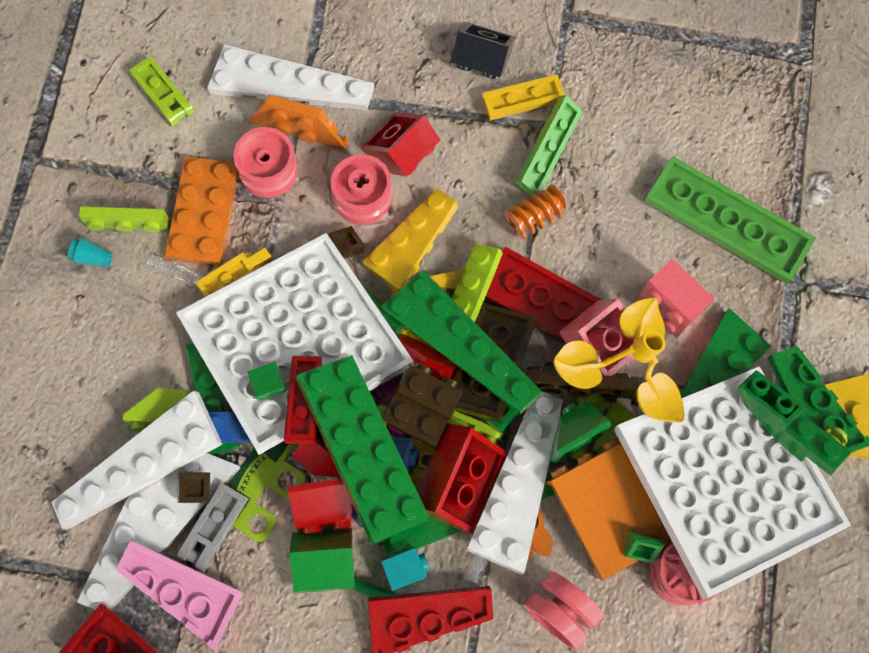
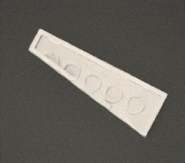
[207,44,374,111]
[52,391,222,529]
[467,392,563,575]

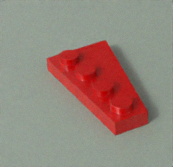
[368,586,493,653]

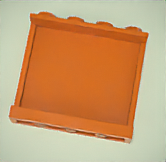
[545,437,672,580]

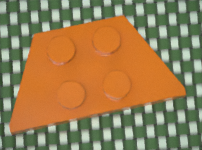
[248,94,349,151]

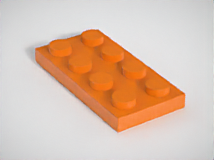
[165,157,239,266]

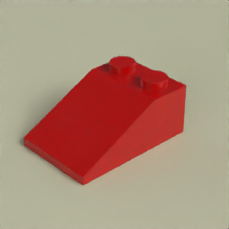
[59,603,163,653]

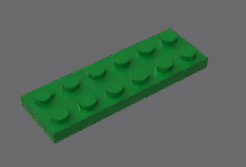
[296,355,430,545]

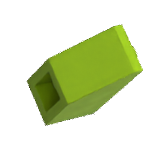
[123,388,190,432]

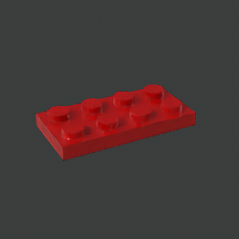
[485,246,602,344]

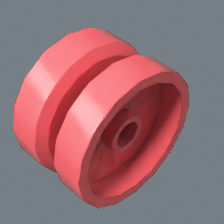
[233,127,298,198]
[331,154,392,225]
[523,571,604,651]

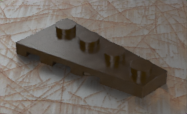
[520,366,640,407]

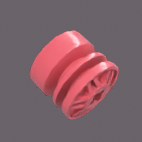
[649,542,716,606]

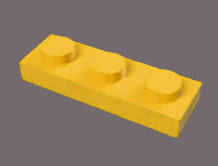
[482,74,565,121]

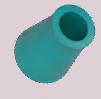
[68,237,113,268]

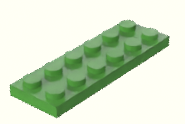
[644,156,816,284]

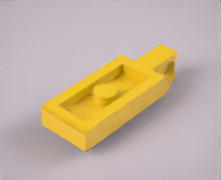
[196,248,273,297]

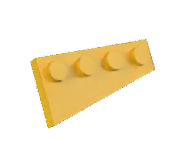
[362,189,458,292]

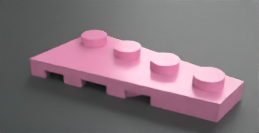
[116,541,243,651]

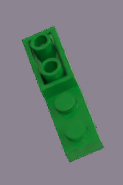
[737,370,852,476]

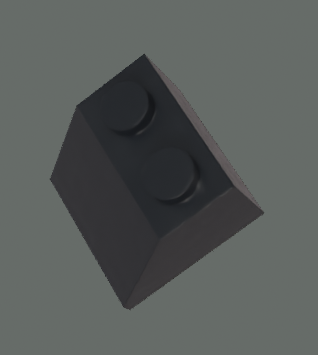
[450,22,517,79]

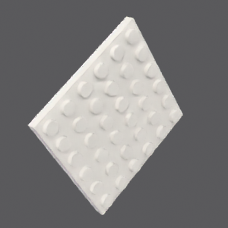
[176,233,414,455]
[614,366,851,600]

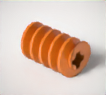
[504,185,566,239]

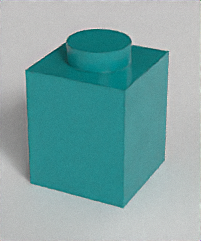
[381,548,430,593]

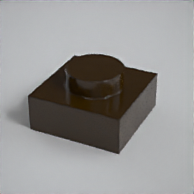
[328,226,365,259]
[177,472,210,503]

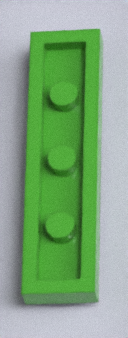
[515,95,583,196]

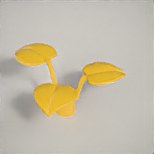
[553,298,685,423]

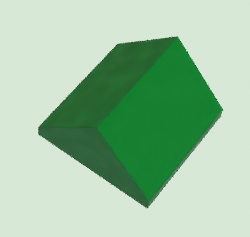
[289,528,355,593]

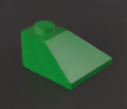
[549,401,612,466]

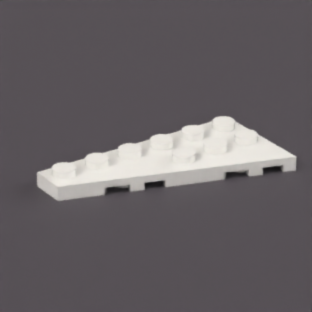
[77,453,240,610]

